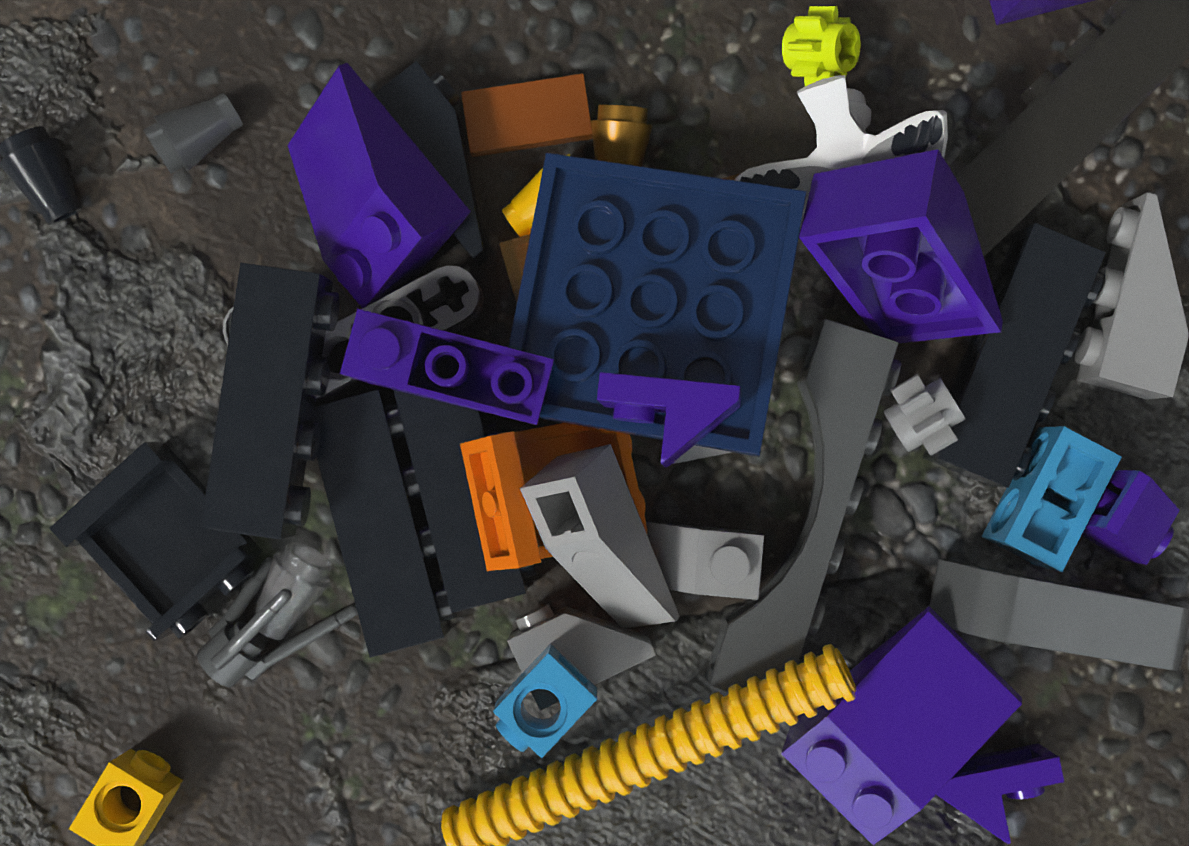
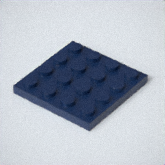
[509,153,807,457]

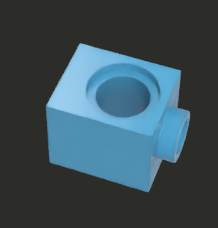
[493,643,597,758]

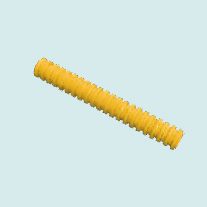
[441,643,857,846]

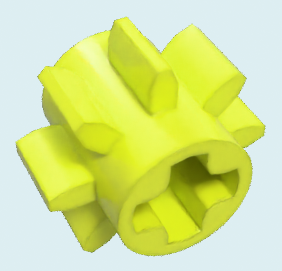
[782,6,861,86]

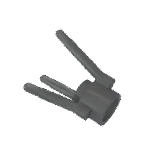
[197,557,358,688]

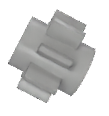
[883,374,966,455]

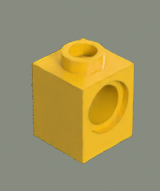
[69,749,183,846]

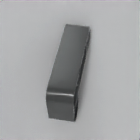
[930,559,1189,671]

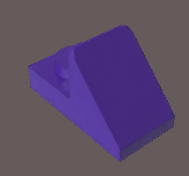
[597,372,742,467]
[936,743,1064,844]

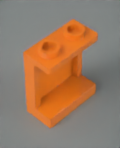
[460,423,648,571]

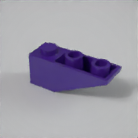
[340,308,554,425]

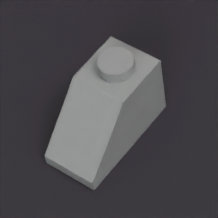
[646,521,764,600]
[507,603,656,711]

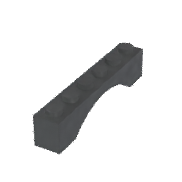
[705,319,901,692]

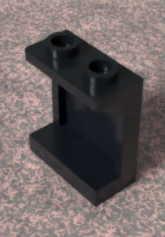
[49,442,263,641]

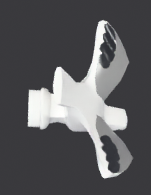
[734,75,948,229]

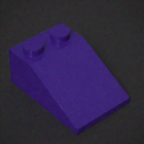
[287,63,471,308]
[799,149,1003,344]
[781,606,1022,845]

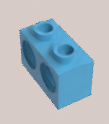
[981,426,1122,572]

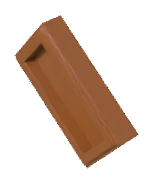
[461,73,593,157]

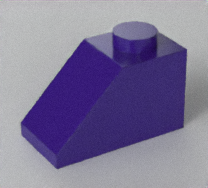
[1082,470,1180,565]

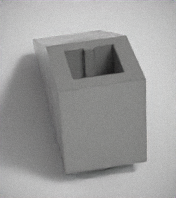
[1075,193,1189,400]
[520,444,680,629]

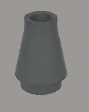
[143,93,243,174]

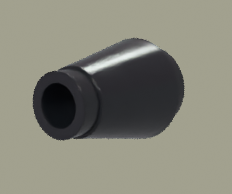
[0,126,82,225]

